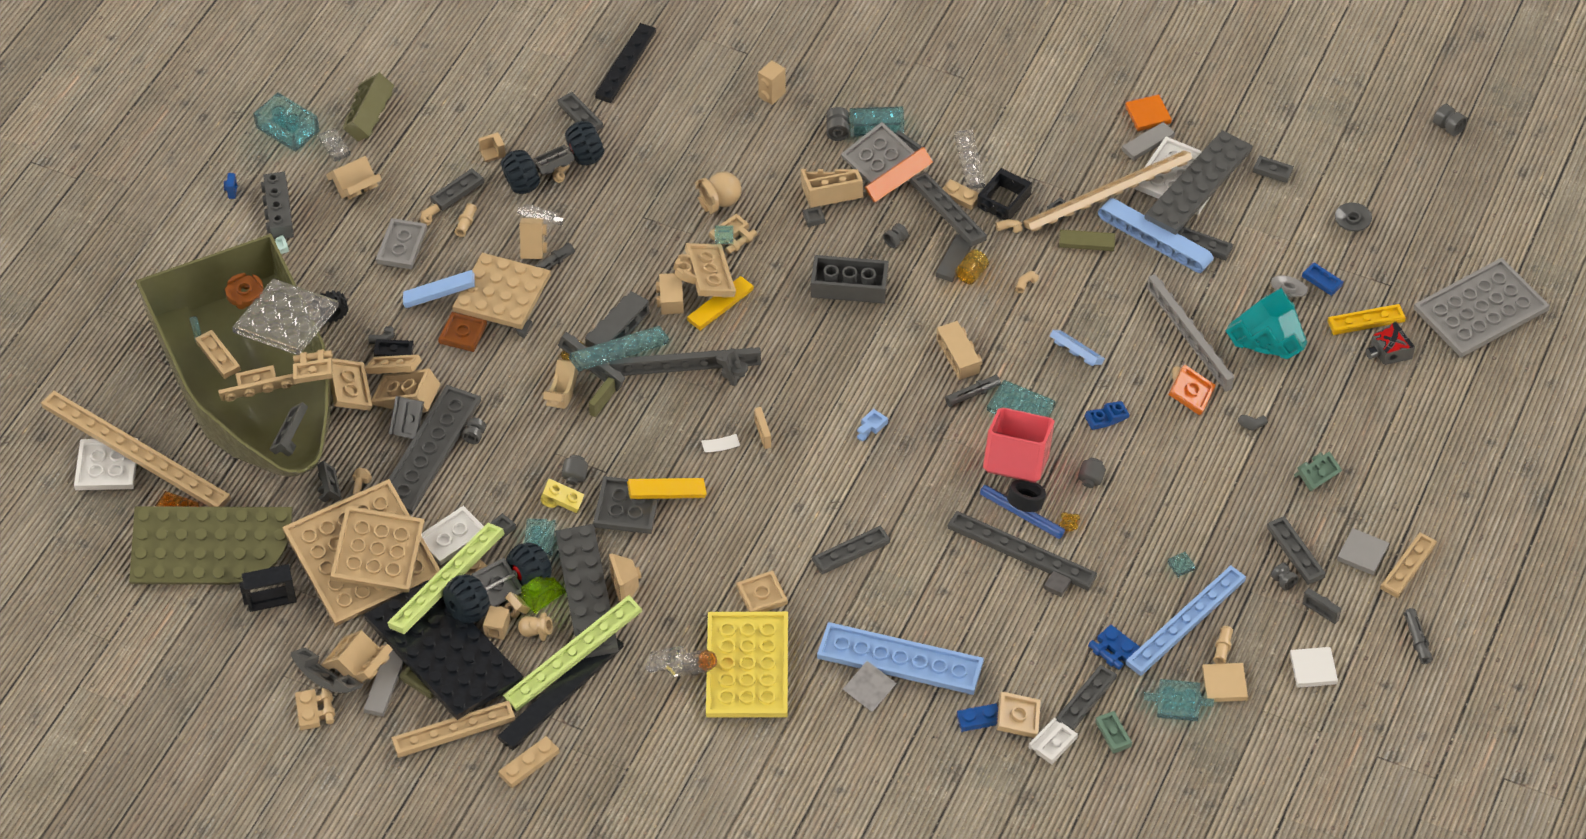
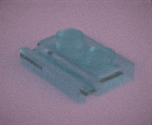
[524,519,556,556]

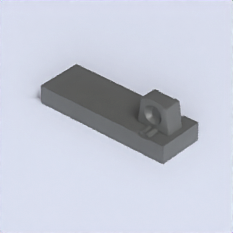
[270,402,308,456]

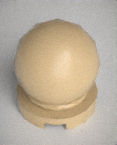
[695,171,742,214]

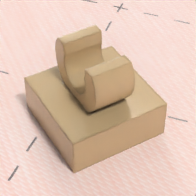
[504,592,531,618]

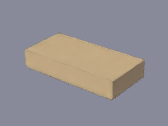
[754,407,771,449]

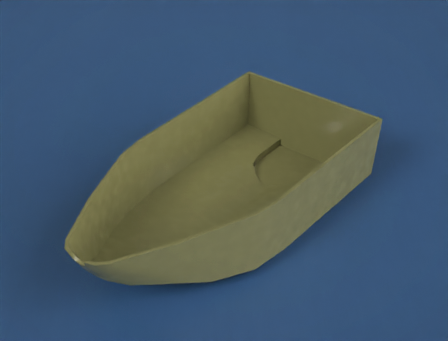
[135,234,331,477]

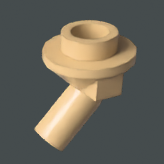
[352,468,372,494]

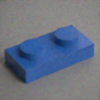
[957,703,998,732]

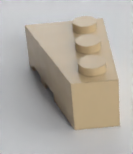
[801,169,863,208]

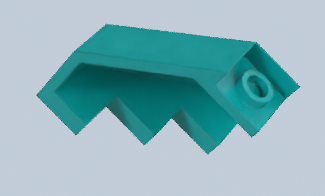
[1225,288,1308,359]

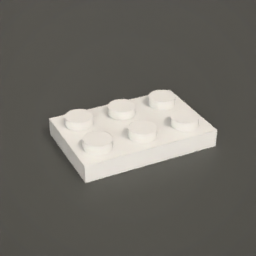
[422,506,484,565]

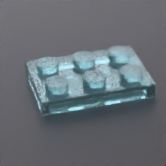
[987,380,1055,417]

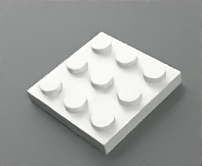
[74,438,138,490]

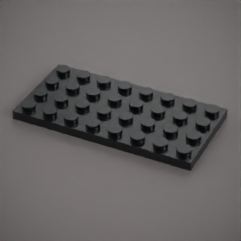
[364,581,523,720]

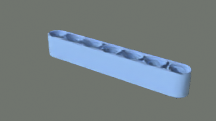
[1098,198,1213,273]

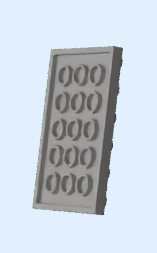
[1413,258,1550,358]

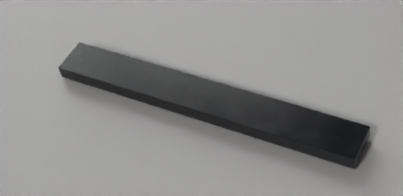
[498,638,624,750]

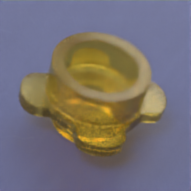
[1059,512,1080,532]

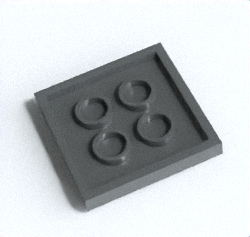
[593,476,659,534]

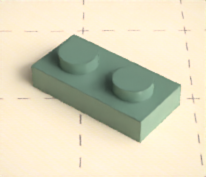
[1095,711,1132,754]

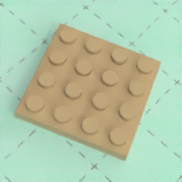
[452,253,551,330]
[330,506,425,593]

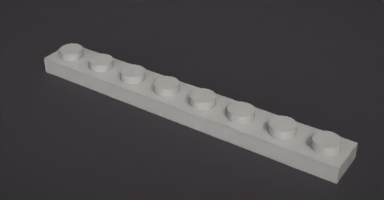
[1147,274,1234,392]

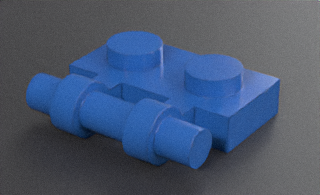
[1088,625,1140,670]

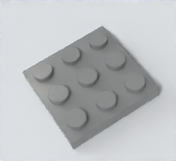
[841,122,914,183]

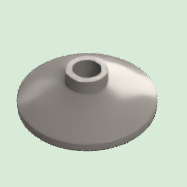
[1271,275,1308,298]

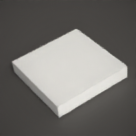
[1290,647,1338,688]

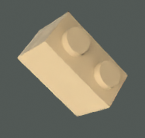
[758,60,786,105]
[520,218,547,259]
[656,273,684,315]

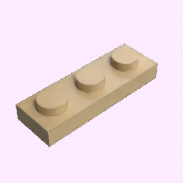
[195,330,241,379]
[365,355,422,375]
[498,736,560,788]

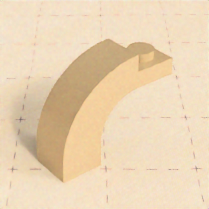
[543,359,579,409]

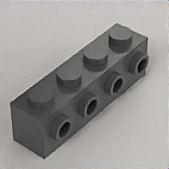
[261,171,294,240]
[585,291,650,360]

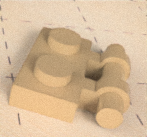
[709,214,757,254]
[293,349,333,384]
[295,687,335,730]

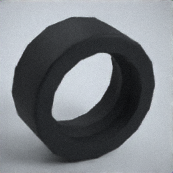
[1007,479,1046,512]

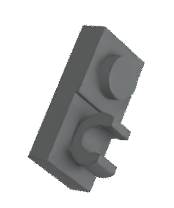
[317,461,342,502]

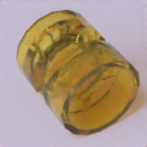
[955,249,989,285]

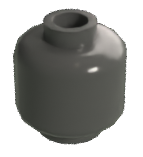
[561,455,588,485]
[1078,458,1106,488]

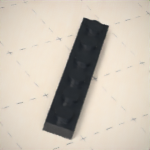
[595,23,656,103]

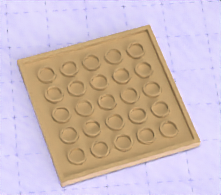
[282,479,440,627]

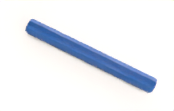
[980,485,1065,539]

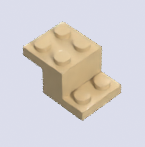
[326,156,382,200]
[321,630,393,683]

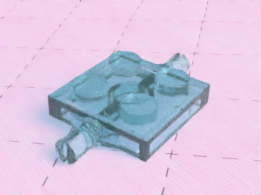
[1144,679,1214,721]

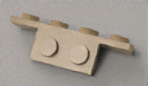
[218,365,296,402]

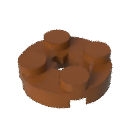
[225,273,264,309]

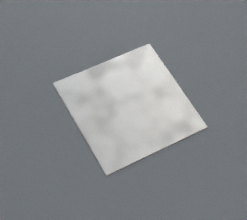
[843,661,897,712]

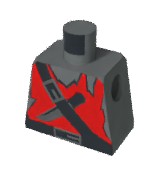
[1365,322,1415,365]

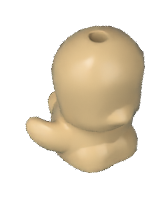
[518,612,553,641]

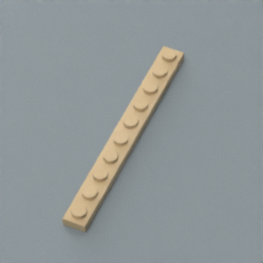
[1023,150,1192,231]

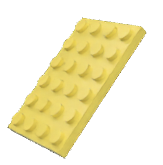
[706,612,788,718]

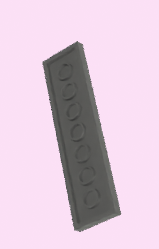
[1144,130,1253,235]
[389,385,481,514]
[555,524,619,658]

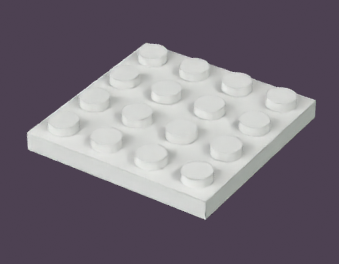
[1134,137,1212,215]

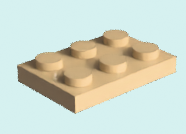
[330,358,373,411]

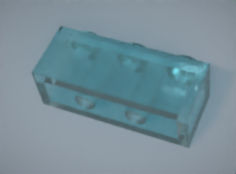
[849,107,904,136]

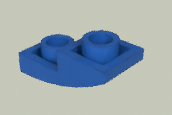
[1084,401,1130,430]

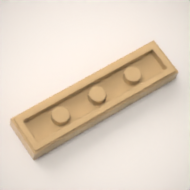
[1380,532,1437,598]

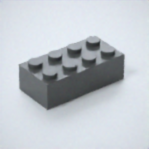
[811,255,889,304]

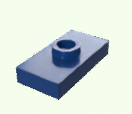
[1302,263,1344,296]

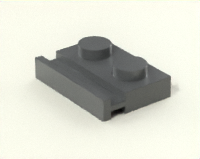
[389,396,424,439]

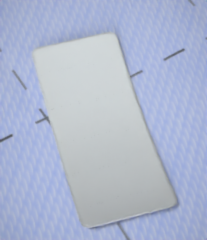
[701,434,740,452]

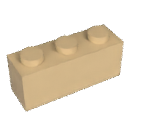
[936,321,982,380]

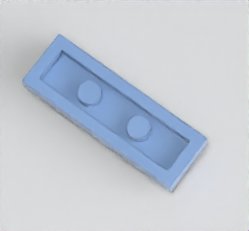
[1050,330,1105,366]

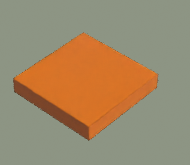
[1125,94,1172,131]
[1168,364,1216,415]

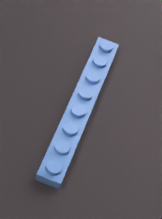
[1126,565,1246,676]

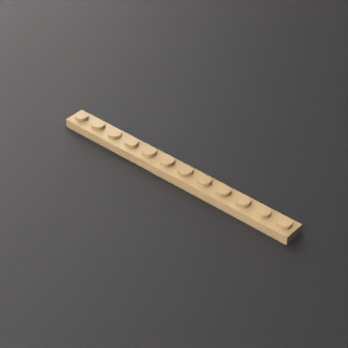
[41,391,231,507]

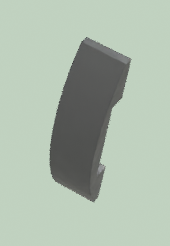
[291,647,363,693]

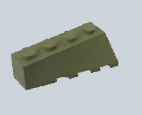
[343,72,395,142]

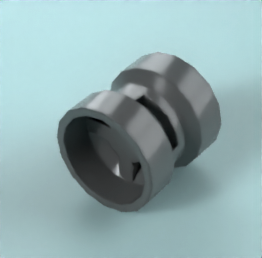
[883,223,909,248]
[462,417,487,444]
[1271,563,1299,591]

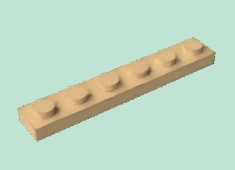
[391,701,515,758]

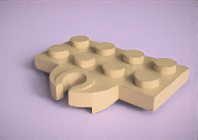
[673,243,736,297]

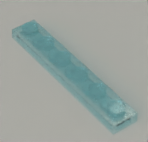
[568,326,670,372]

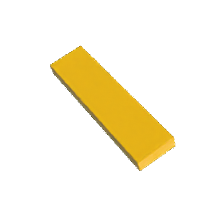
[687,276,754,331]
[1328,304,1406,335]
[627,478,707,499]

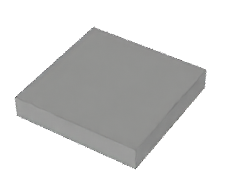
[1337,528,1389,575]

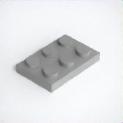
[376,218,427,270]

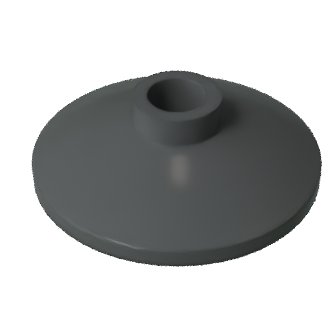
[1335,202,1372,232]

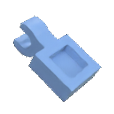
[857,409,888,442]

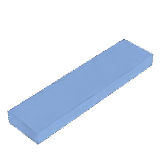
[403,270,475,308]

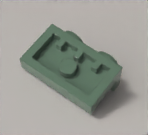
[1293,451,1342,491]

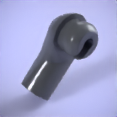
[368,326,395,344]
[1238,415,1268,431]

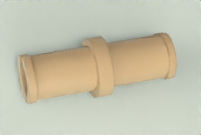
[454,203,477,237]
[1213,626,1233,664]

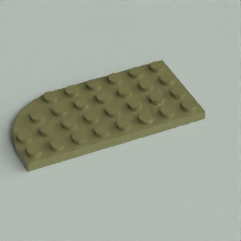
[129,506,293,585]

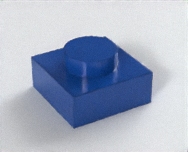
[224,173,238,199]

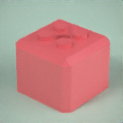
[983,408,1055,483]

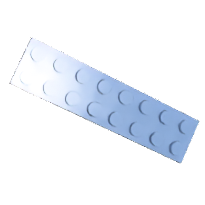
[817,622,984,695]

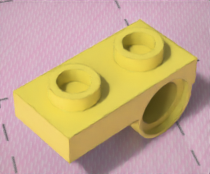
[541,479,584,513]

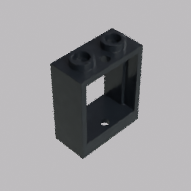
[977,168,1032,220]
[239,564,297,612]

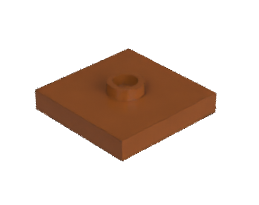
[438,312,487,352]

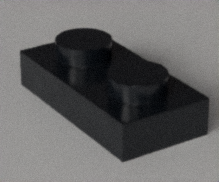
[374,339,414,357]

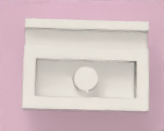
[1028,717,1078,765]

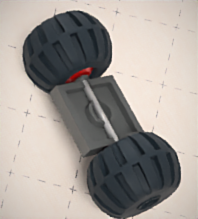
[501,121,604,194]
[443,543,552,624]

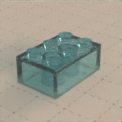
[253,92,320,152]

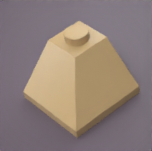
[609,553,641,602]

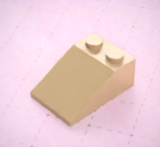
[372,368,441,413]

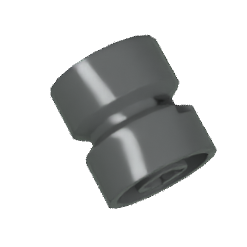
[1433,104,1467,137]
[826,107,850,141]

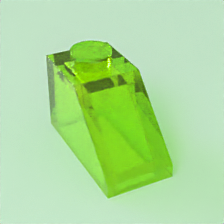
[521,577,566,613]

